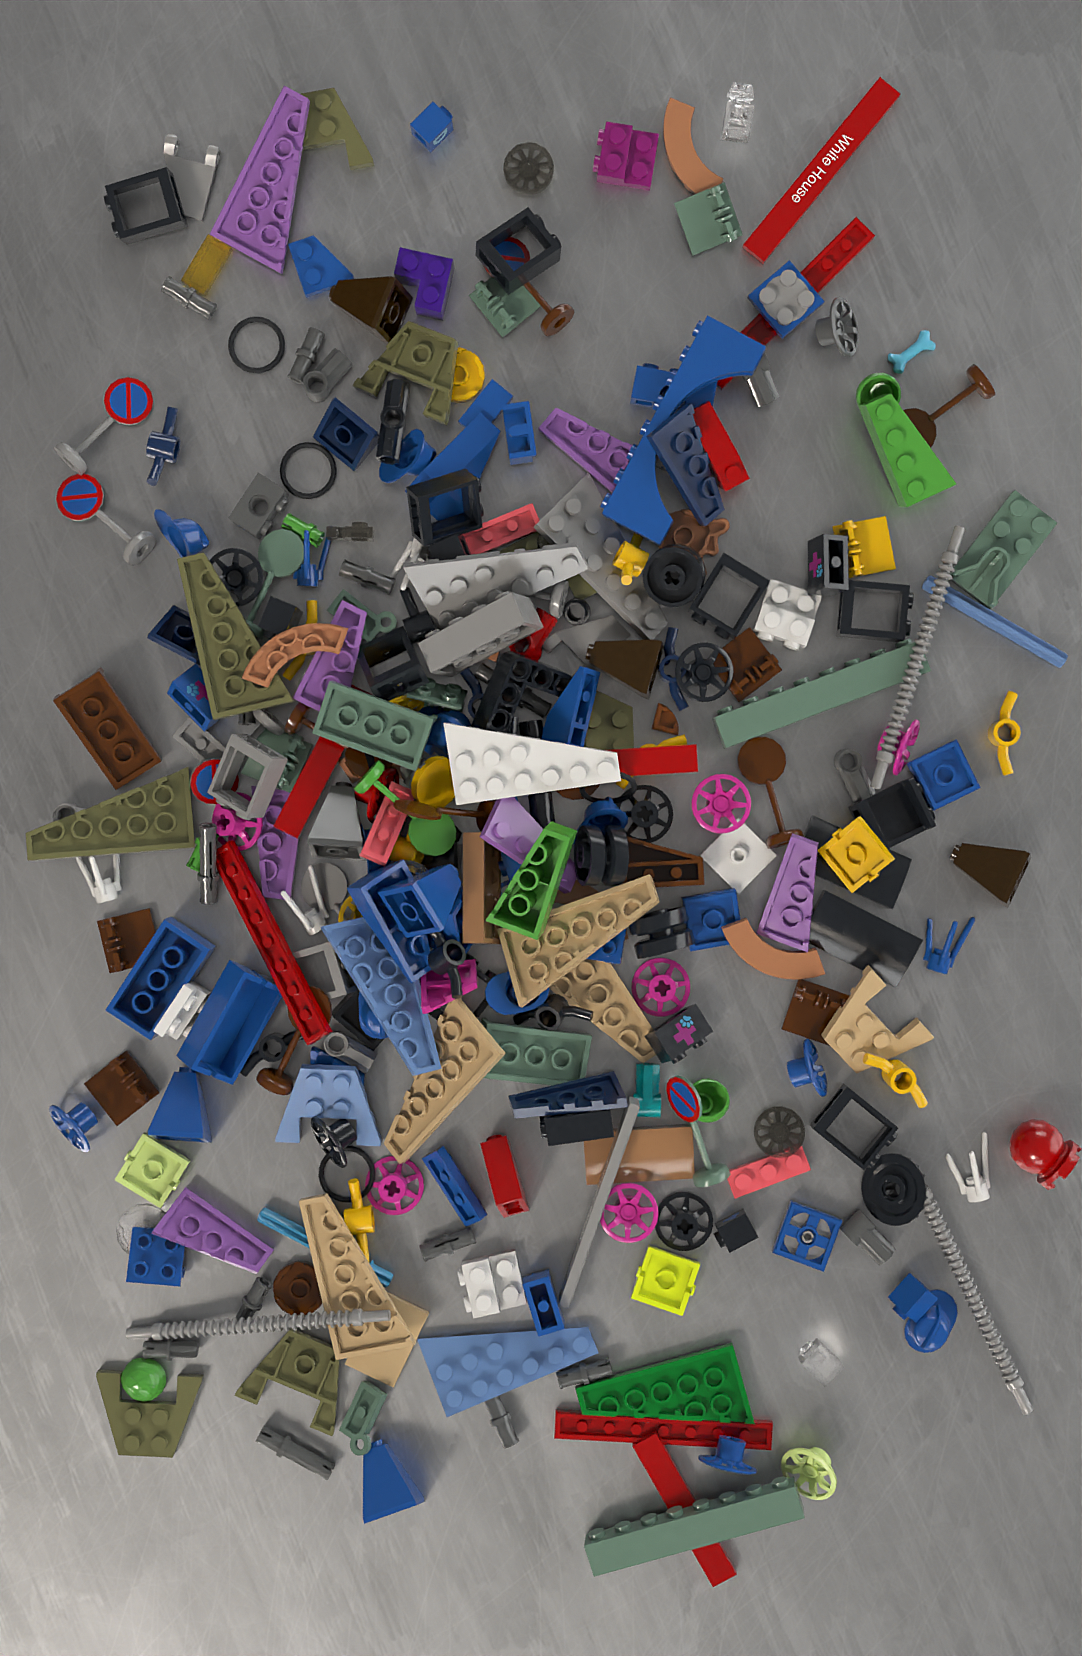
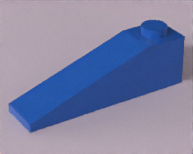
[405,413,501,521]
[347,859,432,983]

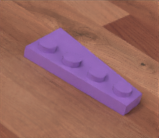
[538,408,632,493]
[293,600,367,711]
[251,786,300,900]
[479,797,577,894]
[756,833,818,952]
[152,1187,273,1274]

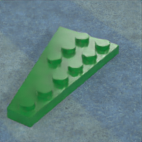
[575,1343,755,1424]

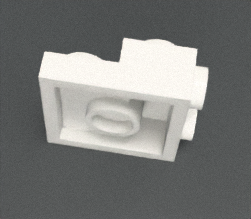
[753,579,822,650]
[154,981,211,1040]
[458,1249,527,1319]

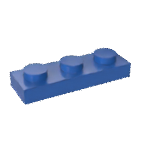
[422,1146,488,1227]

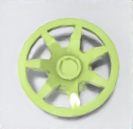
[781,1447,837,1500]

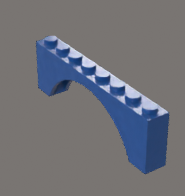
[600,315,766,546]

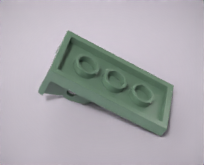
[950,490,1057,609]
[312,680,438,771]
[481,1018,592,1086]

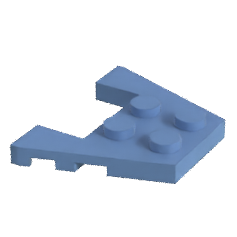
[275,1064,382,1146]

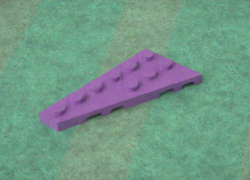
[210,86,310,275]

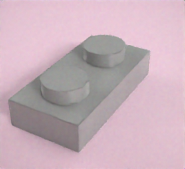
[172,717,226,762]

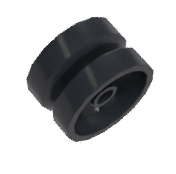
[643,543,706,608]
[574,825,629,886]
[628,906,695,959]

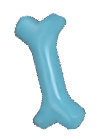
[888,330,936,374]

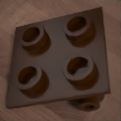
[713,627,782,703]
[97,908,156,973]
[781,979,850,1046]
[84,1050,160,1126]

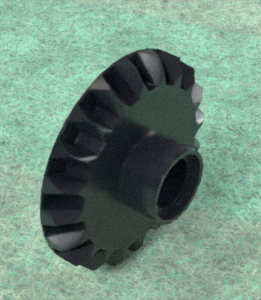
[861,1153,928,1226]

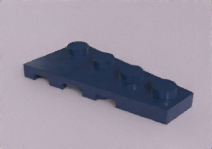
[646,403,725,526]
[508,1071,628,1119]

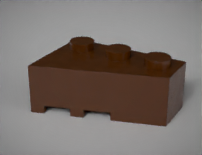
[623,837,705,888]

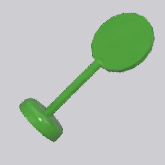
[354,760,456,857]

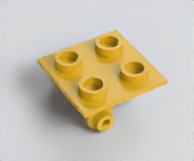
[832,516,896,578]

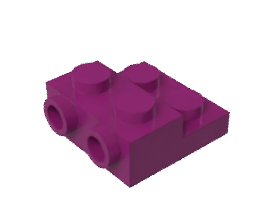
[593,121,659,191]

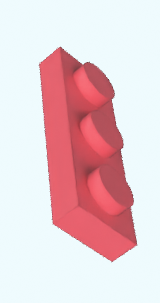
[462,503,540,555]
[359,781,414,867]
[727,1143,811,1199]

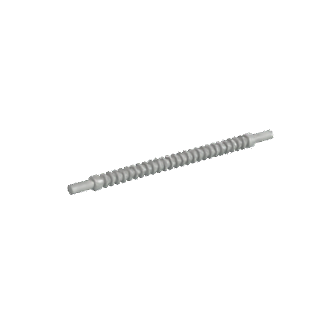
[870,526,965,790]
[924,1188,1033,1415]
[126,1308,391,1340]

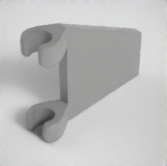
[163,134,221,221]
[542,615,631,677]

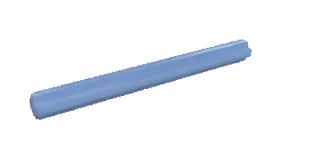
[922,575,1068,668]

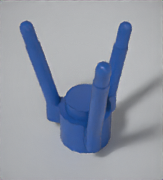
[293,526,334,587]
[923,917,975,974]

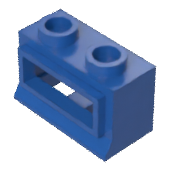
[502,401,537,465]

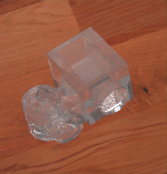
[721,82,755,143]

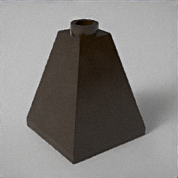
[329,276,413,344]
[585,640,664,700]
[950,843,1031,908]

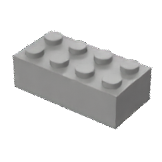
[418,591,544,677]

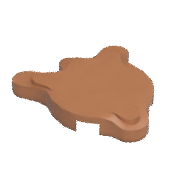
[658,509,730,575]

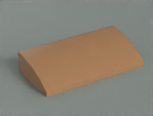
[463,832,501,944]
[584,1124,695,1185]

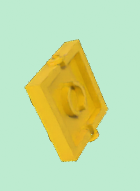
[818,816,895,893]

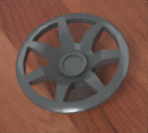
[815,297,858,357]

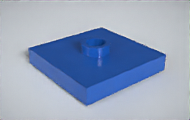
[906,739,981,811]
[681,888,740,951]

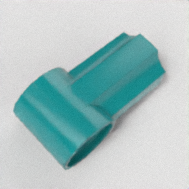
[633,1063,661,1117]

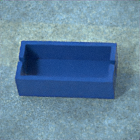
[176,960,282,1085]

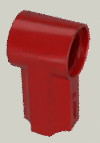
[509,607,558,661]

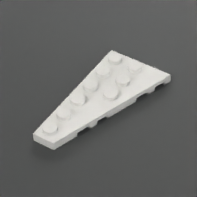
[443,722,621,805]

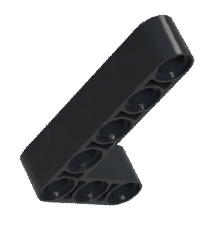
[471,651,573,733]

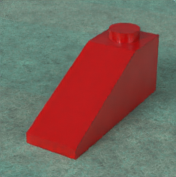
[693,401,750,492]

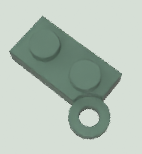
[327,589,397,642]
[339,1381,388,1456]

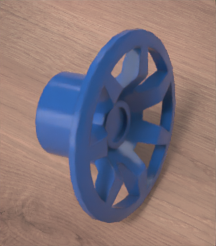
[787,1039,827,1097]
[49,1102,98,1153]
[698,1435,757,1475]

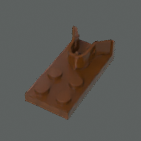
[53,667,162,790]

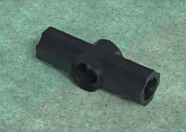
[376,379,411,465]

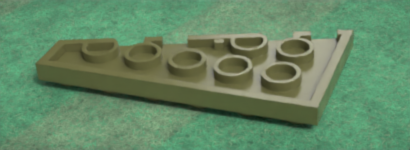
[177,552,295,720]
[26,767,195,861]

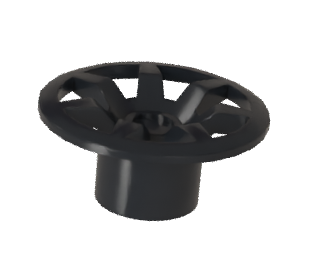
[210,548,263,607]
[675,642,733,702]
[616,785,673,843]
[311,1116,357,1168]
[655,1192,713,1251]

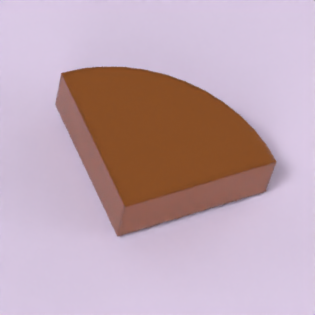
[651,703,679,736]

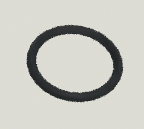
[228,316,285,373]
[280,442,337,499]
[579,772,637,804]
[318,1146,376,1203]

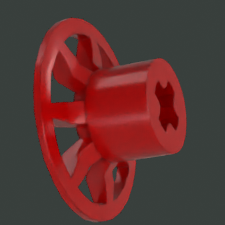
[355,768,399,824]

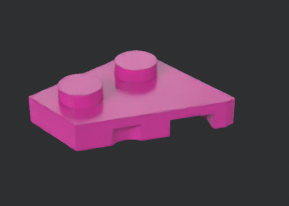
[421,959,477,1014]

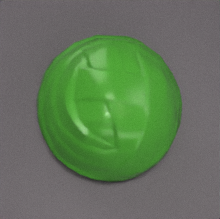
[856,373,901,405]
[692,1078,730,1123]
[121,1358,166,1402]

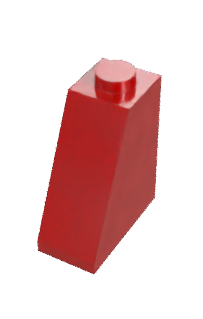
[480,1135,530,1218]

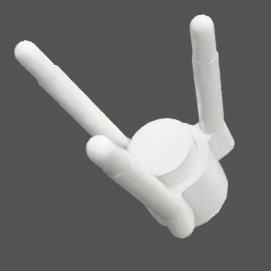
[390,538,435,590]
[76,854,122,903]
[281,865,330,936]
[945,1132,991,1202]

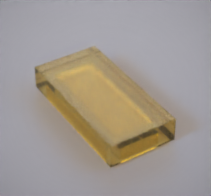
[181,234,233,296]

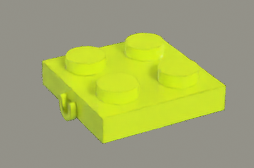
[631,1245,700,1316]

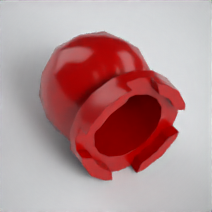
[1009,1119,1082,1190]

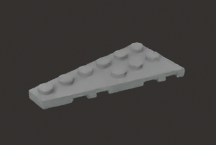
[534,472,668,640]
[403,542,588,631]

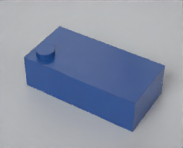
[106,917,217,1040]

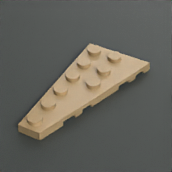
[497,875,660,1008]
[549,959,656,1063]
[384,998,506,1164]
[299,1193,416,1360]

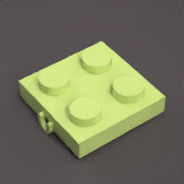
[115,1132,191,1208]

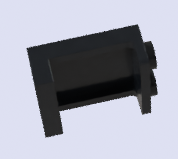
[848,777,936,850]

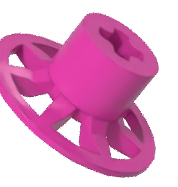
[878,719,920,775]
[691,774,751,833]
[212,792,263,851]
[631,958,690,1017]
[365,1156,424,1215]
[600,1183,658,1243]

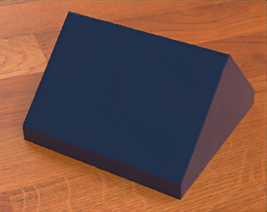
[313,397,379,471]
[147,605,201,666]

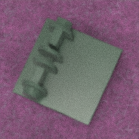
[674,182,743,256]
[469,277,541,338]
[407,677,468,712]
[241,729,313,793]

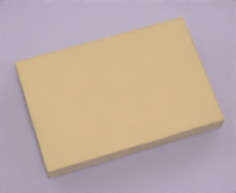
[345,1291,429,1388]

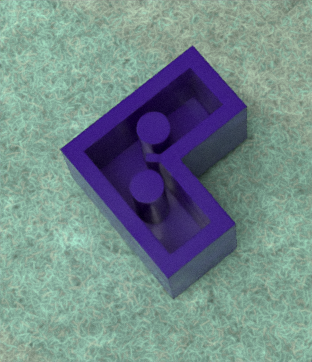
[394,247,455,321]

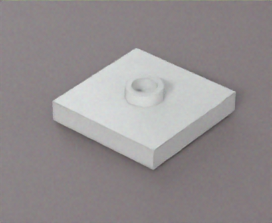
[700,817,777,894]

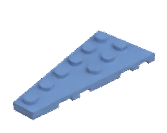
[321,917,442,1076]
[417,1327,599,1417]

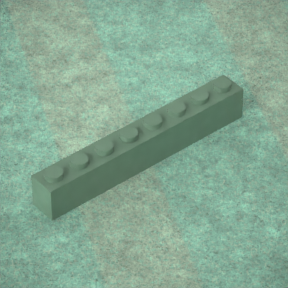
[713,638,931,749]
[584,1476,805,1577]

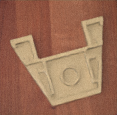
[821,965,934,1073]

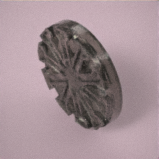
[503,142,554,195]
[754,1106,805,1158]

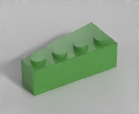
[858,393,956,507]
[485,821,577,940]

